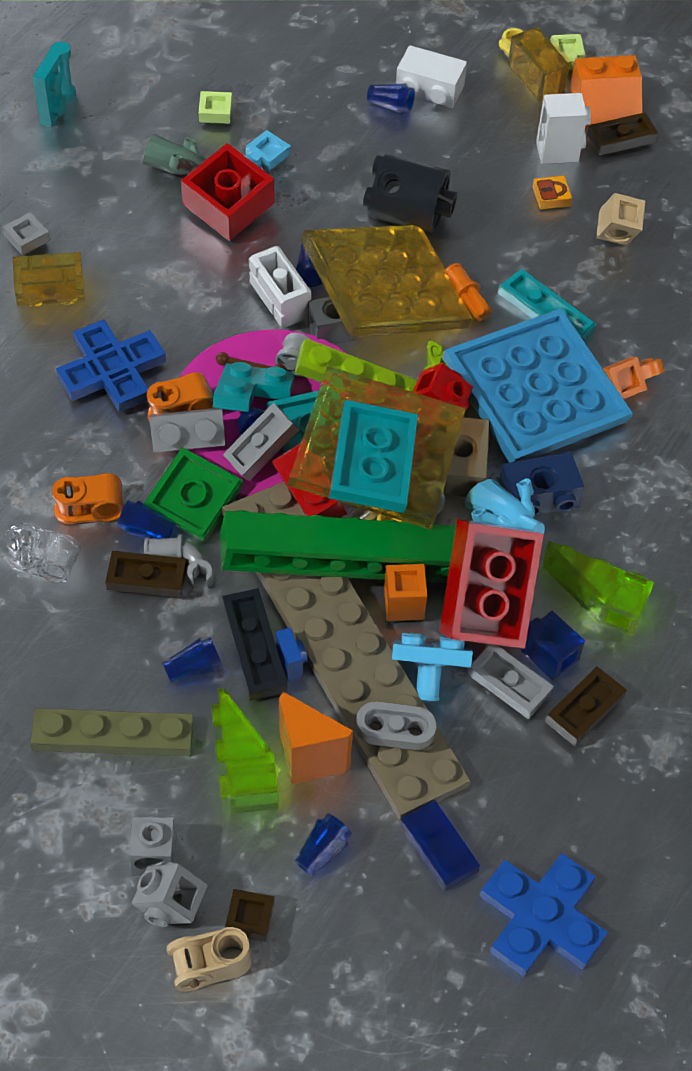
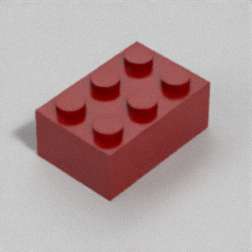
[439,519,544,648]

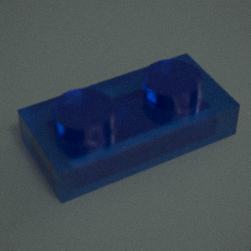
[400,800,480,891]

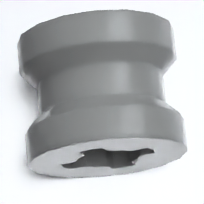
[275,333,311,377]

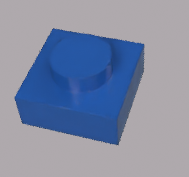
[276,627,308,682]

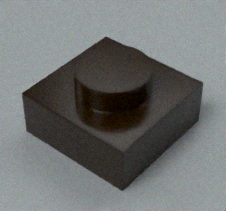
[225,889,275,942]

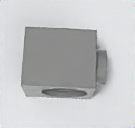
[129,817,176,876]

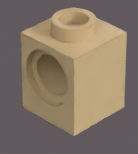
[596,193,645,246]

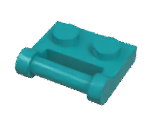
[33,41,76,127]

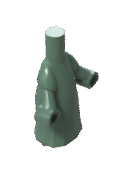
[143,134,206,175]

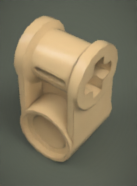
[167,927,252,992]

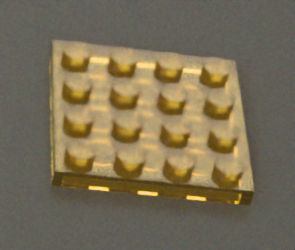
[301,225,473,337]
[288,366,465,530]

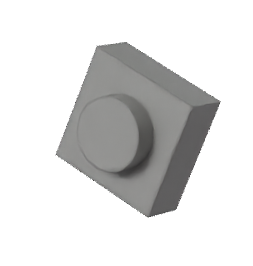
[2,212,50,255]

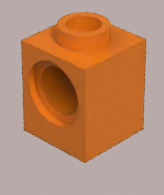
[384,564,427,621]

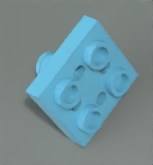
[392,633,473,701]

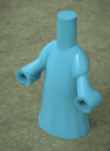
[465,478,545,534]

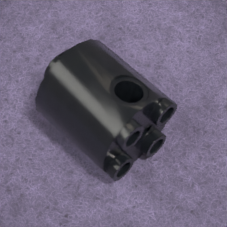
[363,154,457,233]

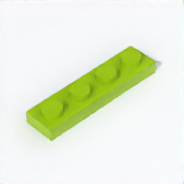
[295,338,417,399]

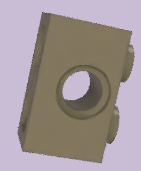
[434,416,489,497]

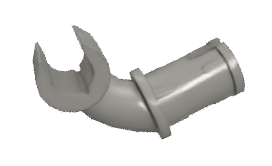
[144,534,214,589]

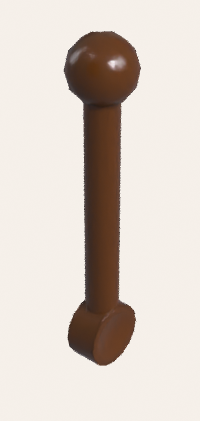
[216,352,287,371]

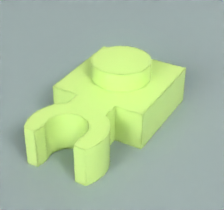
[550,34,585,79]

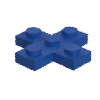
[56,319,166,412]
[480,853,608,977]

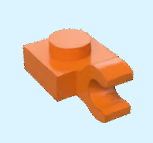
[602,357,665,399]

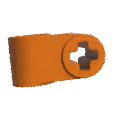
[147,372,214,422]
[52,473,125,525]

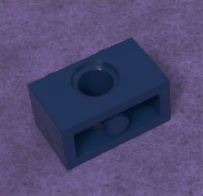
[499,452,584,517]

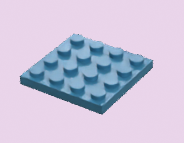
[442,308,633,463]

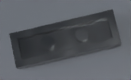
[222,588,287,701]

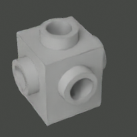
[131,862,208,927]

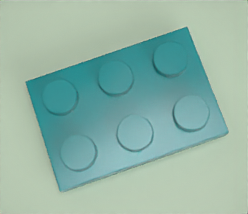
[329,400,418,513]

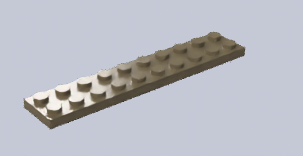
[222,482,471,821]

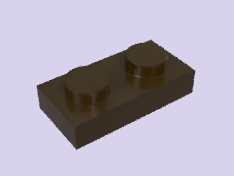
[587,112,658,156]
[105,551,187,598]
[545,666,627,746]

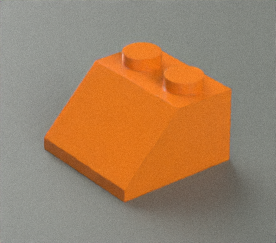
[570,55,642,129]

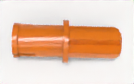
[443,263,492,321]

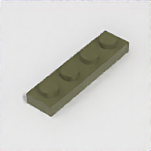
[30,708,193,757]

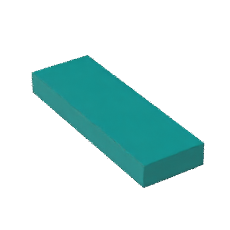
[498,268,596,341]

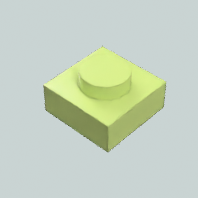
[198,91,232,124]

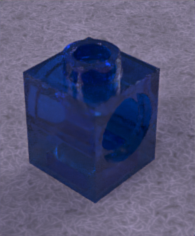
[521,610,585,681]

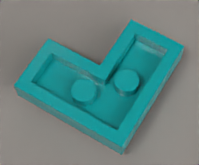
[213,362,295,412]

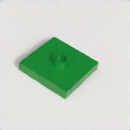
[142,447,244,544]

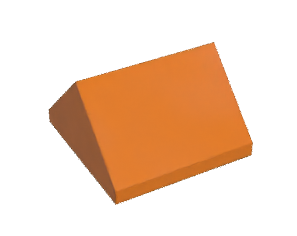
[279,692,353,784]

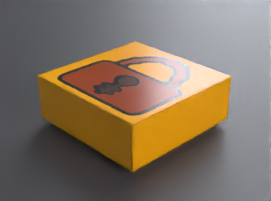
[532,175,572,210]

